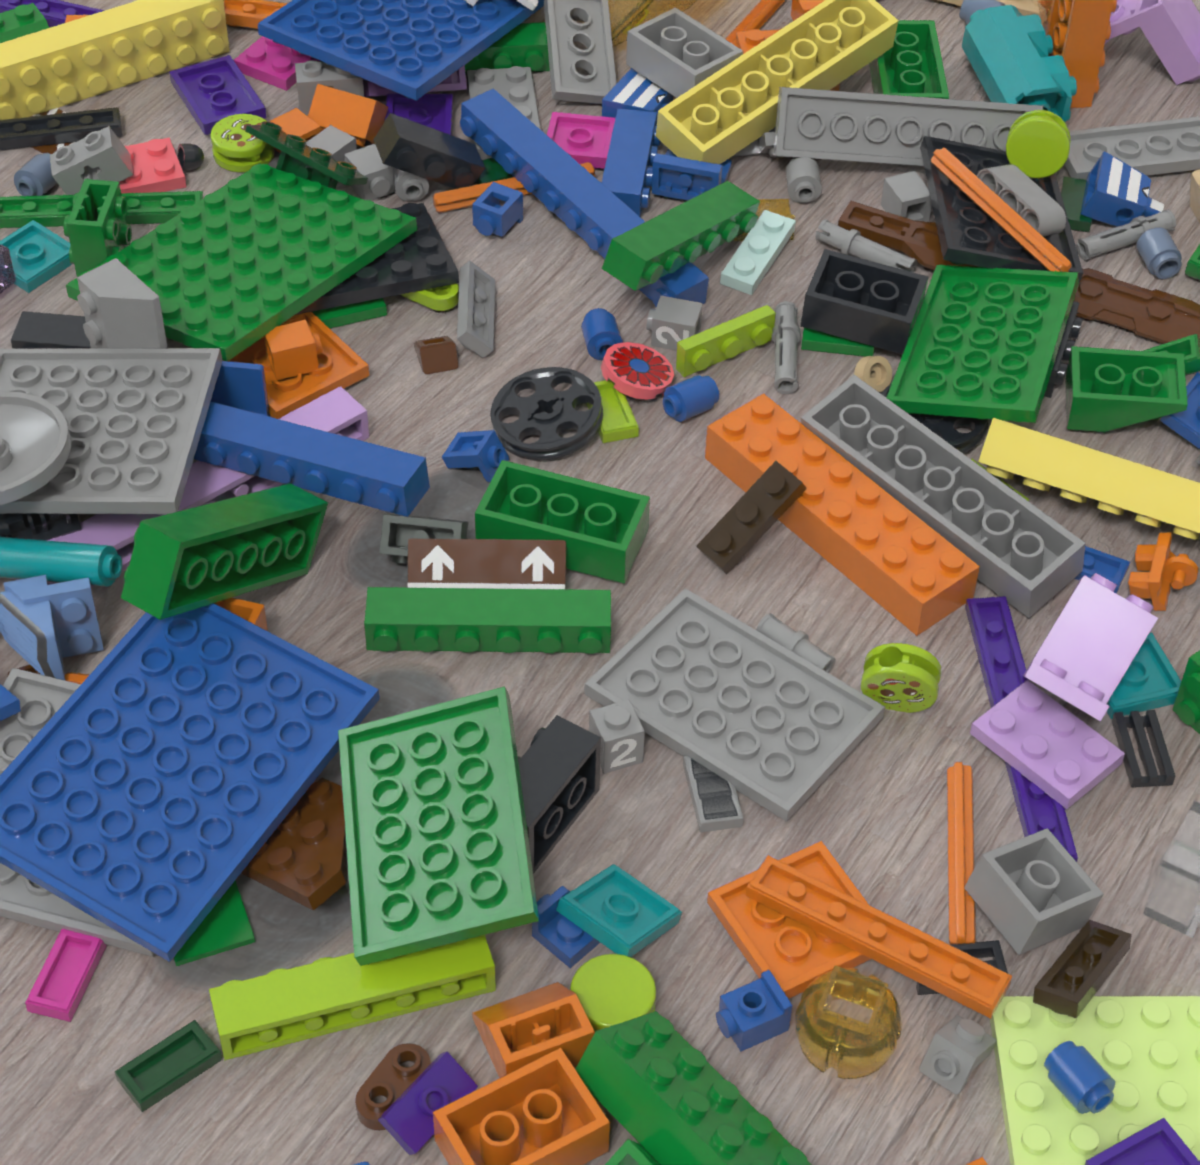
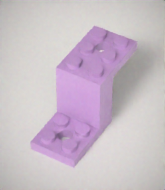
[1105,0,1200,85]
[1023,573,1158,721]

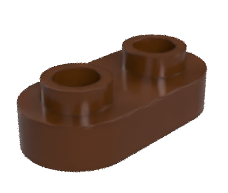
[355,1043,431,1131]

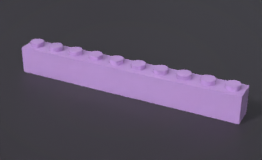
[17,386,369,588]

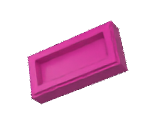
[25,929,107,1022]

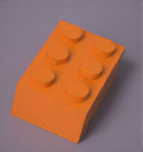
[433,1048,610,1165]

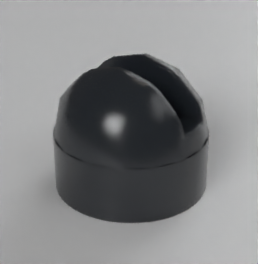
[177,143,204,171]

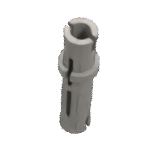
[1076,209,1176,260]
[815,219,917,272]
[772,301,801,394]

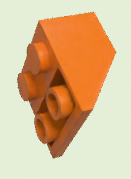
[472,982,595,1078]

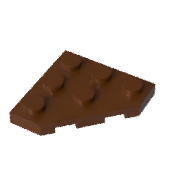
[241,777,348,911]

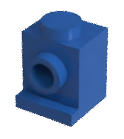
[472,182,523,237]
[716,970,793,1052]

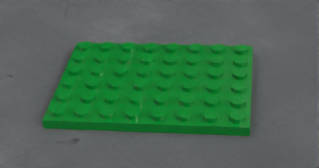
[66,163,417,361]

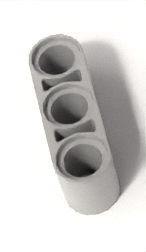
[977,164,1066,237]

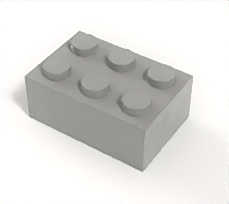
[626,7,743,98]

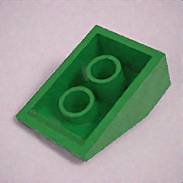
[1065,346,1188,432]

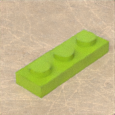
[676,305,776,377]

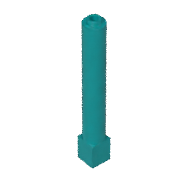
[0,537,122,587]

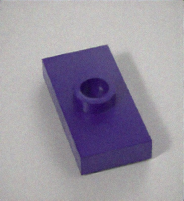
[378,1051,478,1155]

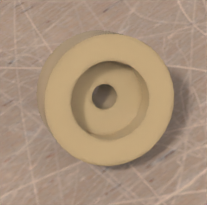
[854,356,892,392]

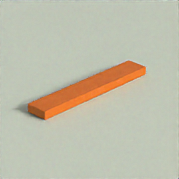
[746,855,1012,1019]

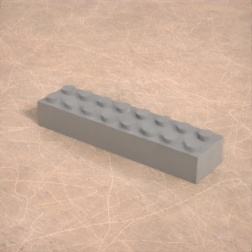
[801,375,1086,618]

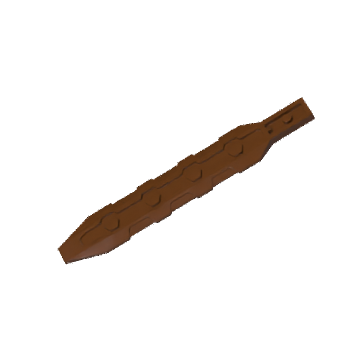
[838,201,1200,344]

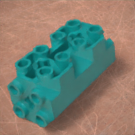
[962,5,1077,122]

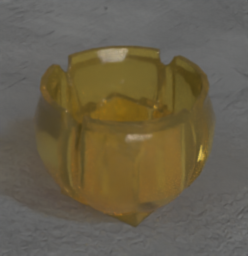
[795,966,903,1079]

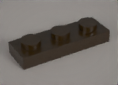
[696,461,807,574]
[1033,919,1132,1018]

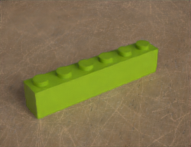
[209,935,496,1061]

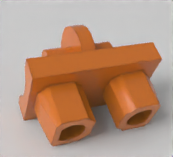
[1128,532,1199,611]

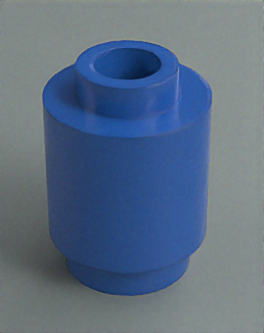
[581,308,623,360]
[663,375,719,422]
[1044,1041,1115,1114]

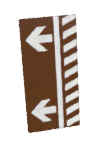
[408,538,566,589]

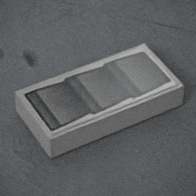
[683,756,743,833]

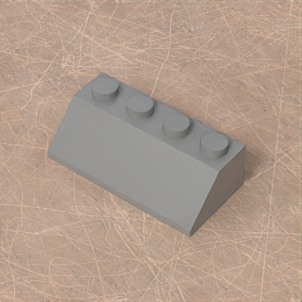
[77,258,167,348]

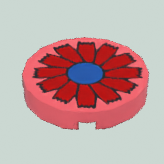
[601,342,674,400]

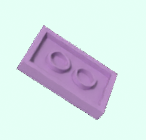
[970,680,1125,809]

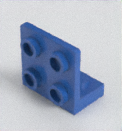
[651,149,732,200]
[211,361,270,417]

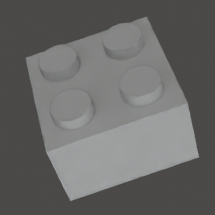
[964,828,1104,955]

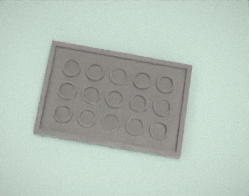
[584,588,885,822]

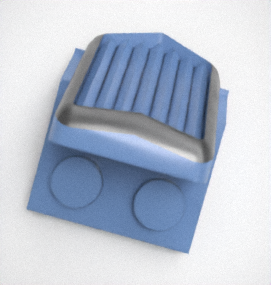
[0,575,104,680]

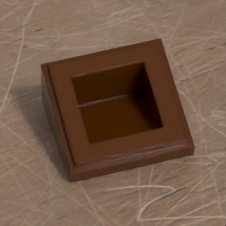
[414,336,458,374]

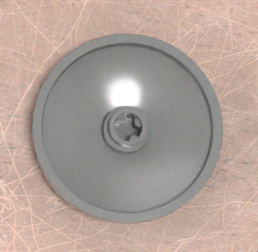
[0,392,71,505]

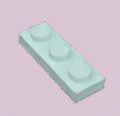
[720,210,796,295]

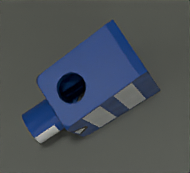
[602,68,674,126]
[1081,151,1164,227]

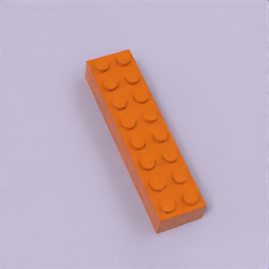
[705,393,980,636]

